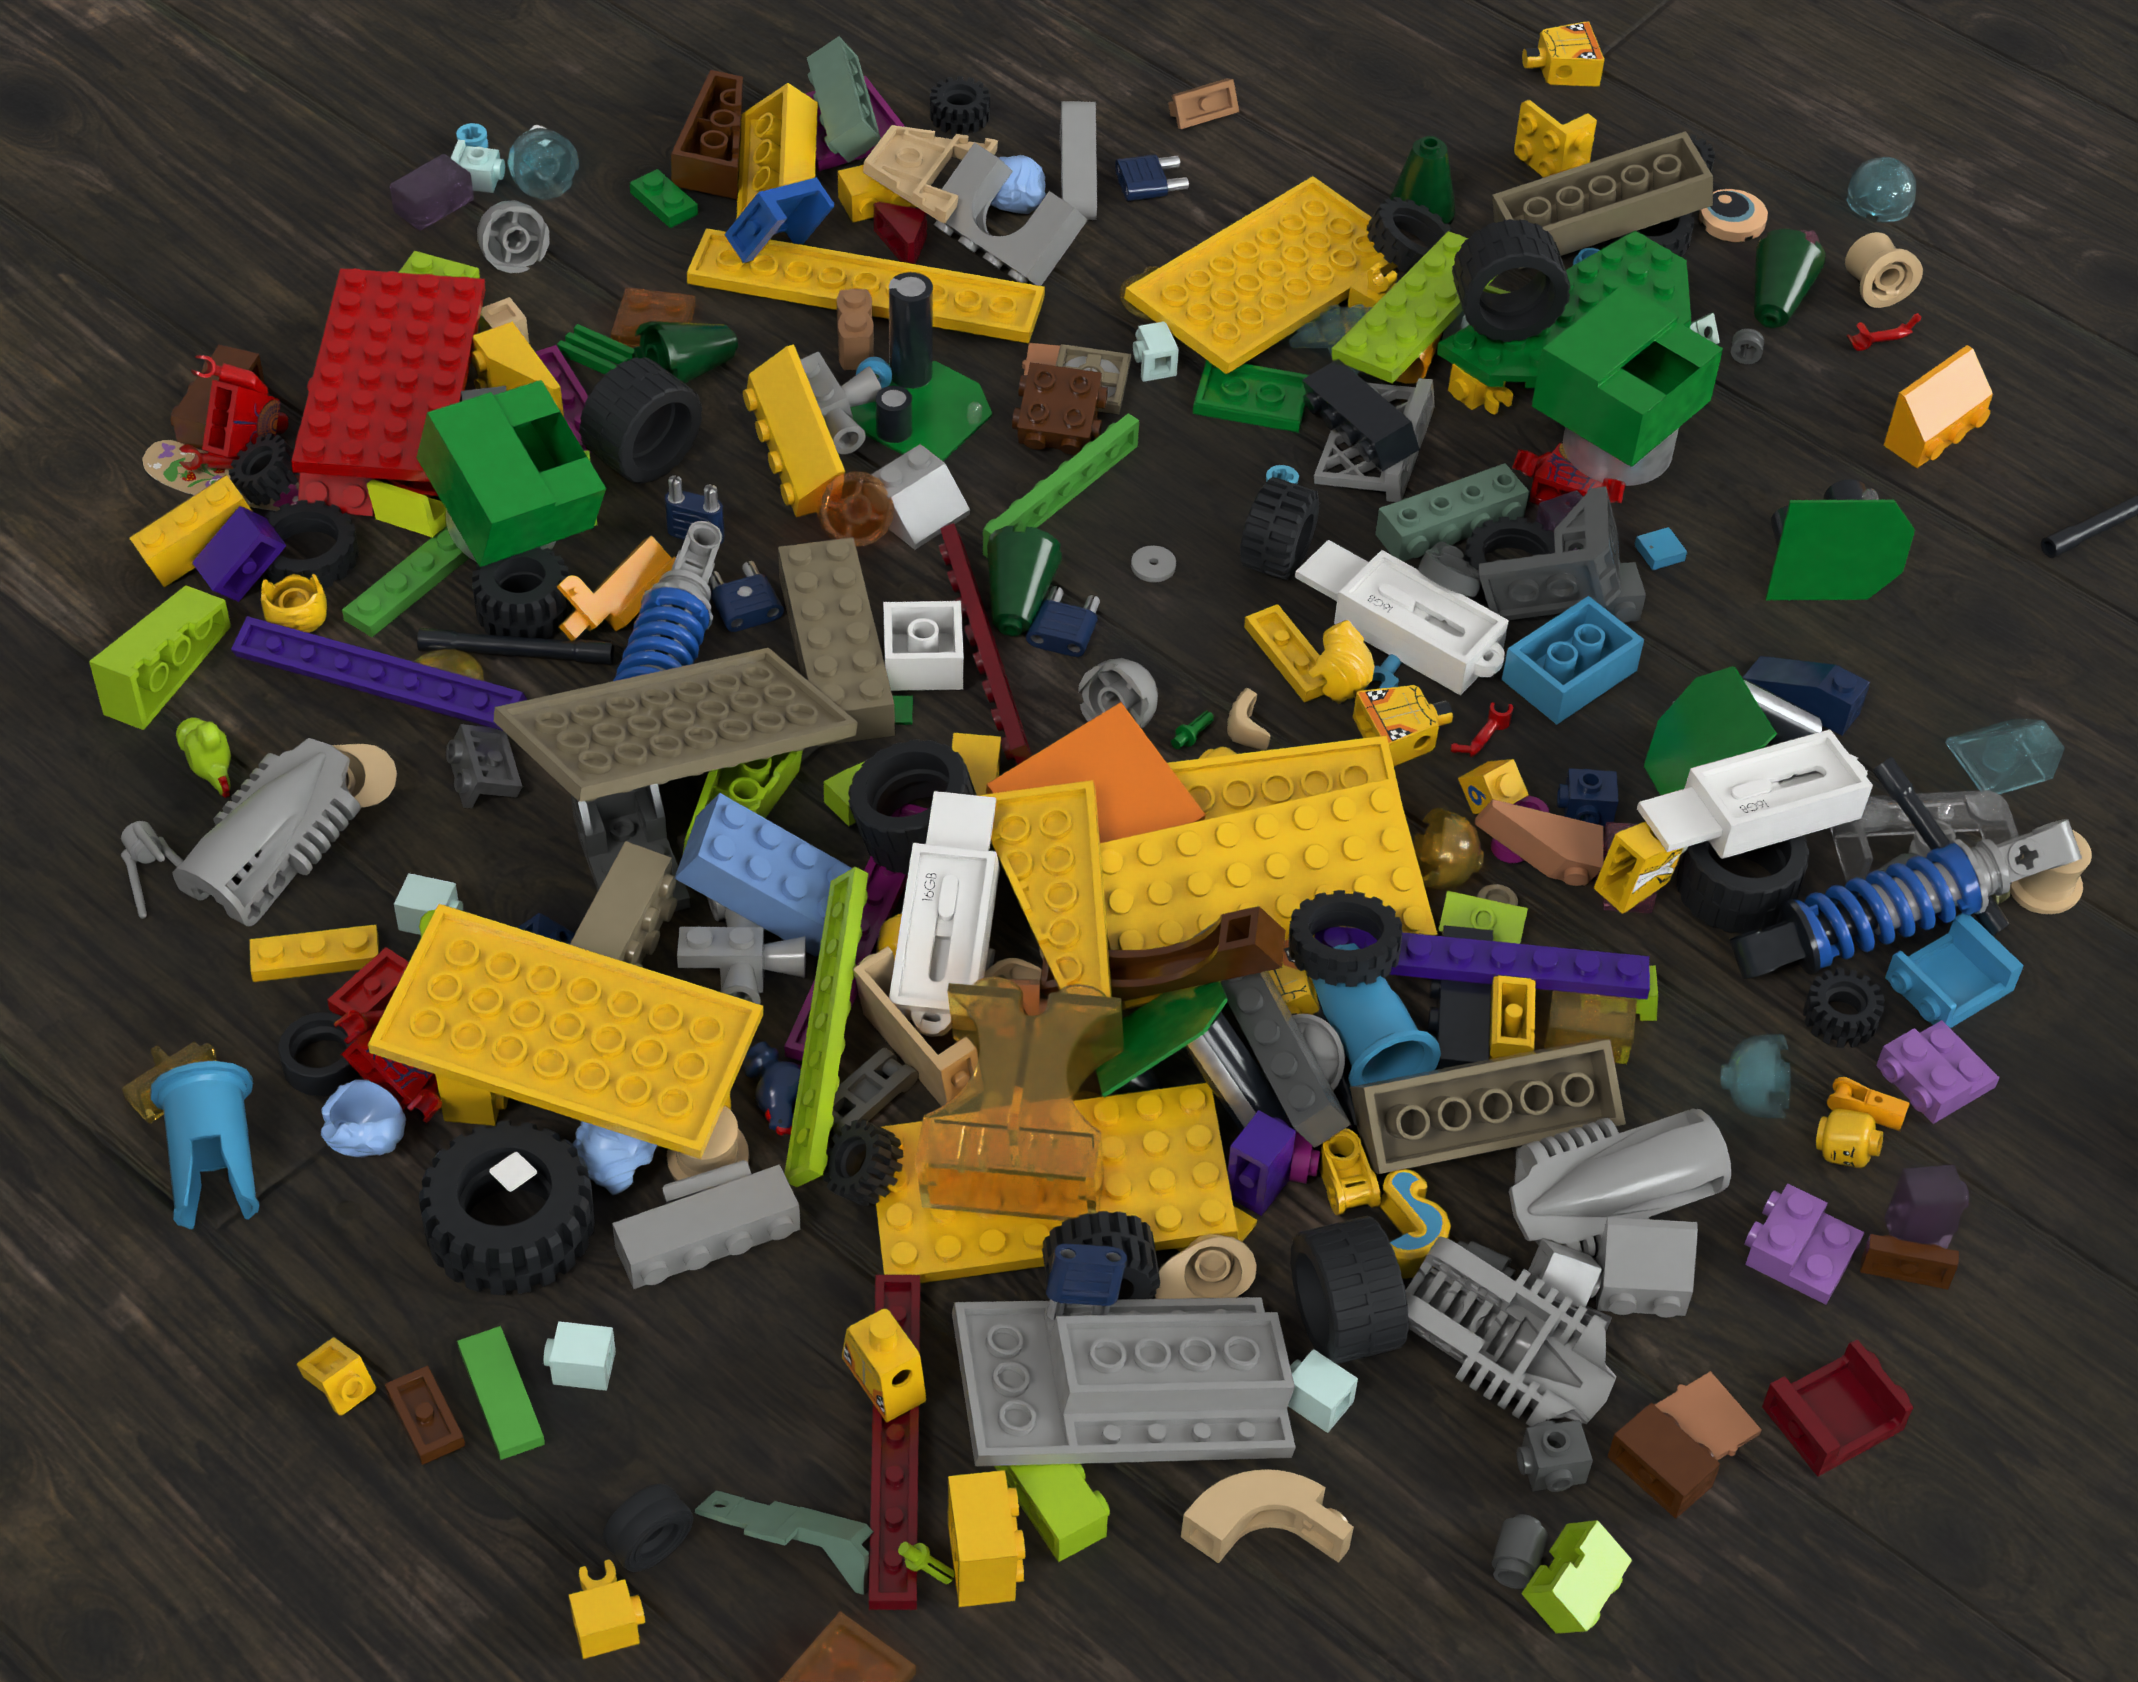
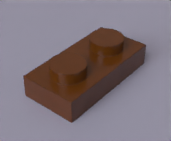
[1860,1234,1959,1290]
[385,1365,465,1465]

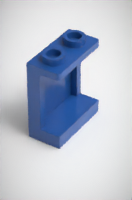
[724,177,834,263]

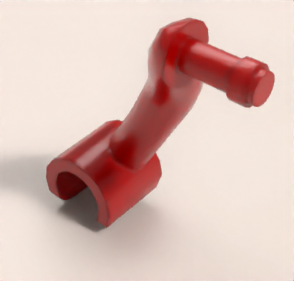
[1847,313,1922,351]
[1450,702,1513,757]

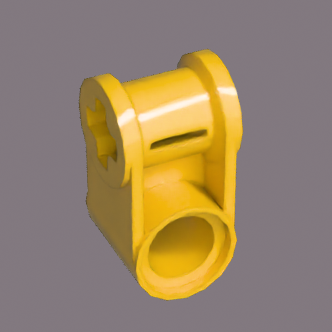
[1318,1128,1381,1215]

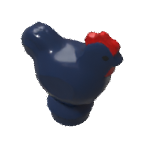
[741,1042,801,1135]

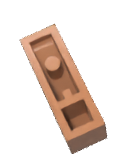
[1475,799,1603,886]

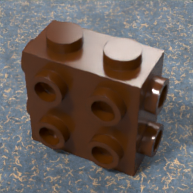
[1012,362,1108,455]

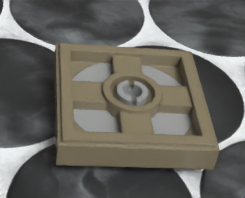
[1056,344,1131,414]

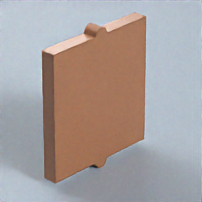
[1655,1371,1762,1461]

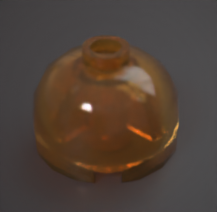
[817,471,894,548]

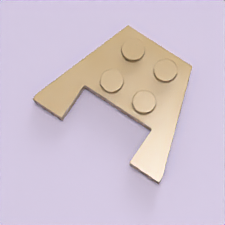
[863,125,998,223]

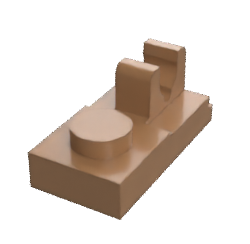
[1168,78,1239,129]

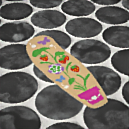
[142,440,299,511]

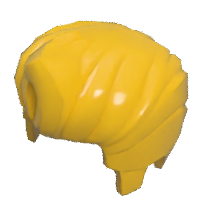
[261,574,327,633]
[1308,620,1375,704]

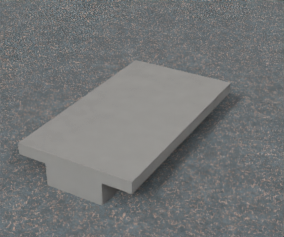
[952,1297,1296,1466]

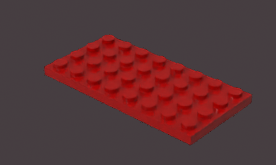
[291,268,486,482]

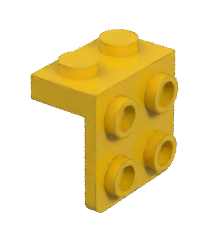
[1514,100,1597,178]

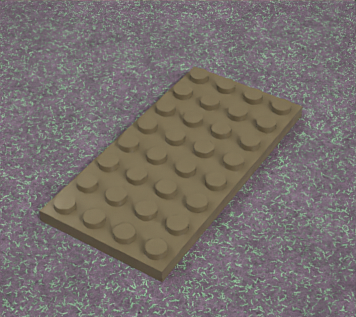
[494,648,858,802]

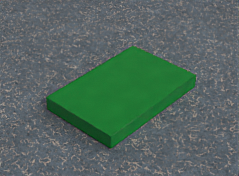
[1193,360,1309,433]

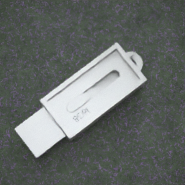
[1295,540,1509,696]
[1637,729,1873,859]
[889,791,1000,1037]

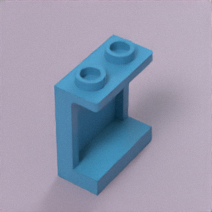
[1885,913,2024,1028]

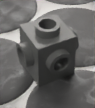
[1516,1420,1593,1492]

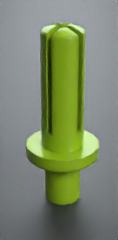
[898,1542,955,1584]

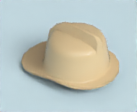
[332,744,397,808]
[1155,1234,1257,1299]

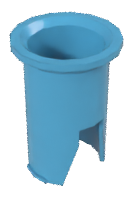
[1311,943,1441,1087]
[150,1061,259,1229]

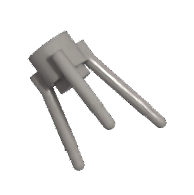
[121,821,183,919]

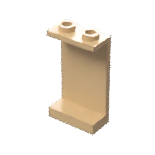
[853,946,985,1115]

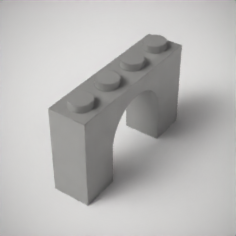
[934,142,1087,286]

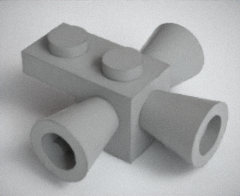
[800,351,882,454]
[677,907,806,1005]

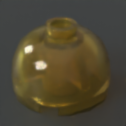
[1413,807,1484,891]

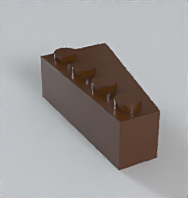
[671,70,743,199]

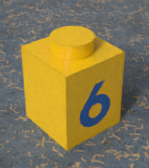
[1458,759,1529,814]

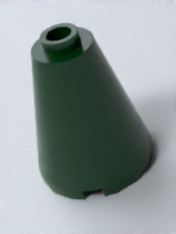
[1389,136,1455,231]
[1754,229,1826,328]
[634,321,738,383]
[987,526,1062,636]

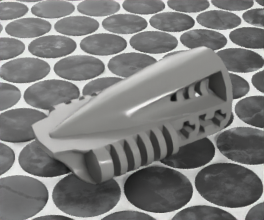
[172,738,361,926]
[1509,1109,1731,1257]
[1405,1237,1616,1427]

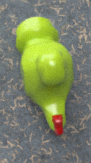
[176,718,231,798]

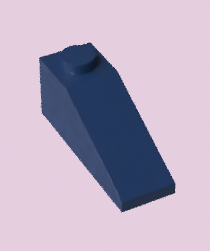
[1743,656,1870,736]

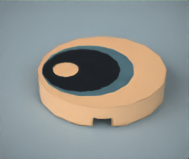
[1698,189,1768,242]

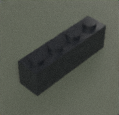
[1302,359,1420,471]
[1428,925,1493,1070]

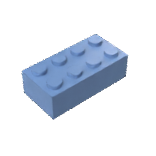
[675,793,852,957]

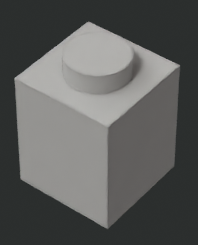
[1527,1238,1602,1308]

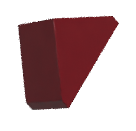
[873,202,927,264]

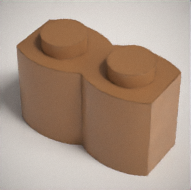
[837,289,874,370]

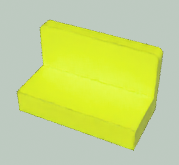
[367,479,447,538]

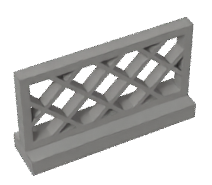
[1314,378,1435,502]

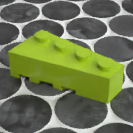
[89,585,231,730]
[683,750,803,853]

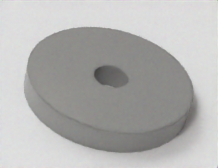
[1131,546,1176,582]

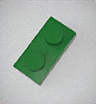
[629,169,698,228]

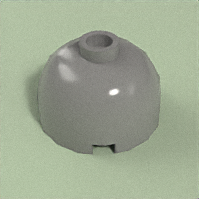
[477,200,549,273]
[1079,658,1158,729]

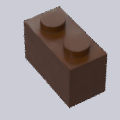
[1607,1402,1721,1519]

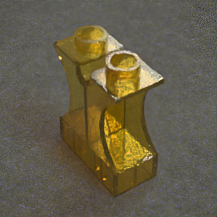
[915,977,1124,1221]

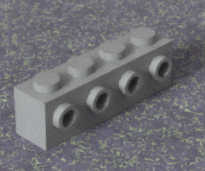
[612,1164,800,1289]

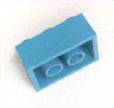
[1502,596,1644,725]

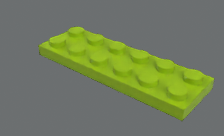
[1331,231,1496,383]

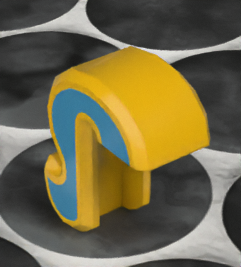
[1380,1169,1451,1279]

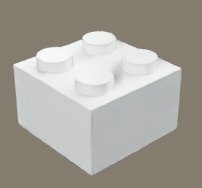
[883,601,964,691]

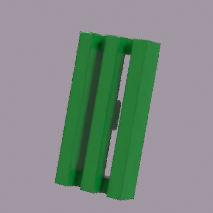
[557,324,635,374]

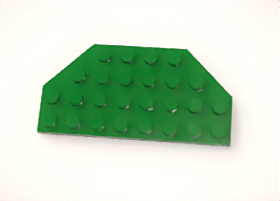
[1437,231,1691,388]

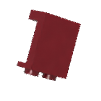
[1762,1339,1913,1477]

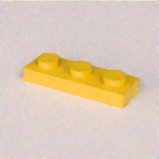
[1244,604,1326,703]
[249,925,379,982]

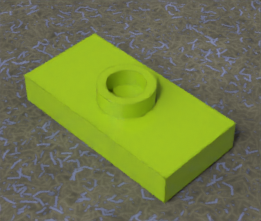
[1438,891,1528,944]

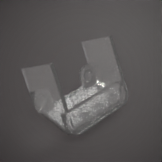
[1830,790,2023,896]

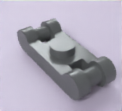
[832,1048,919,1136]

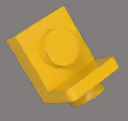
[296,1337,376,1415]

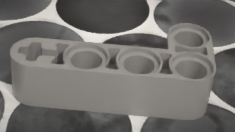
[1060,101,1097,220]

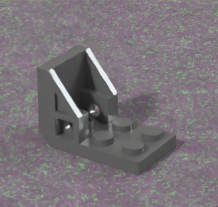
[1479,486,1621,620]
[571,784,691,911]

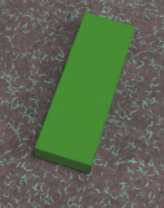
[457,1326,545,1460]

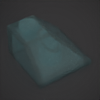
[1946,718,2065,799]

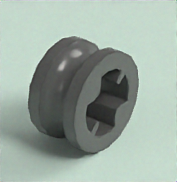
[1731,329,1764,364]

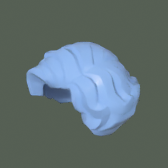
[990,155,1046,214]
[321,1079,406,1157]
[573,1121,657,1195]

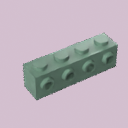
[807,36,881,163]
[1375,463,1529,561]

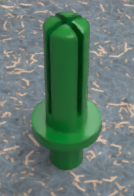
[1171,711,1214,749]

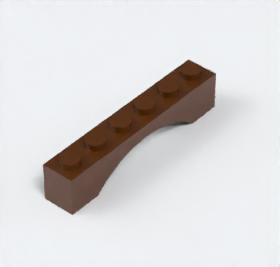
[1040,906,1286,1013]

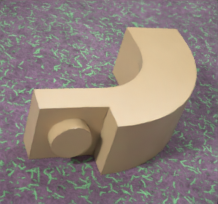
[1181,1470,1354,1563]

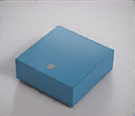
[1635,527,1687,570]

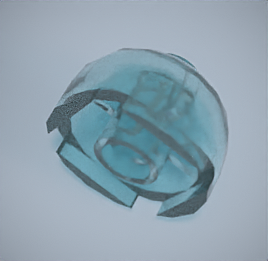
[507,128,579,200]
[1846,157,1917,222]
[1721,1034,1791,1119]

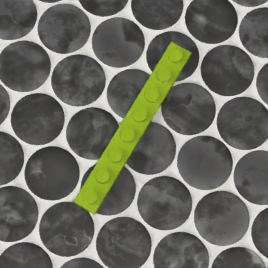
[784,867,869,1187]

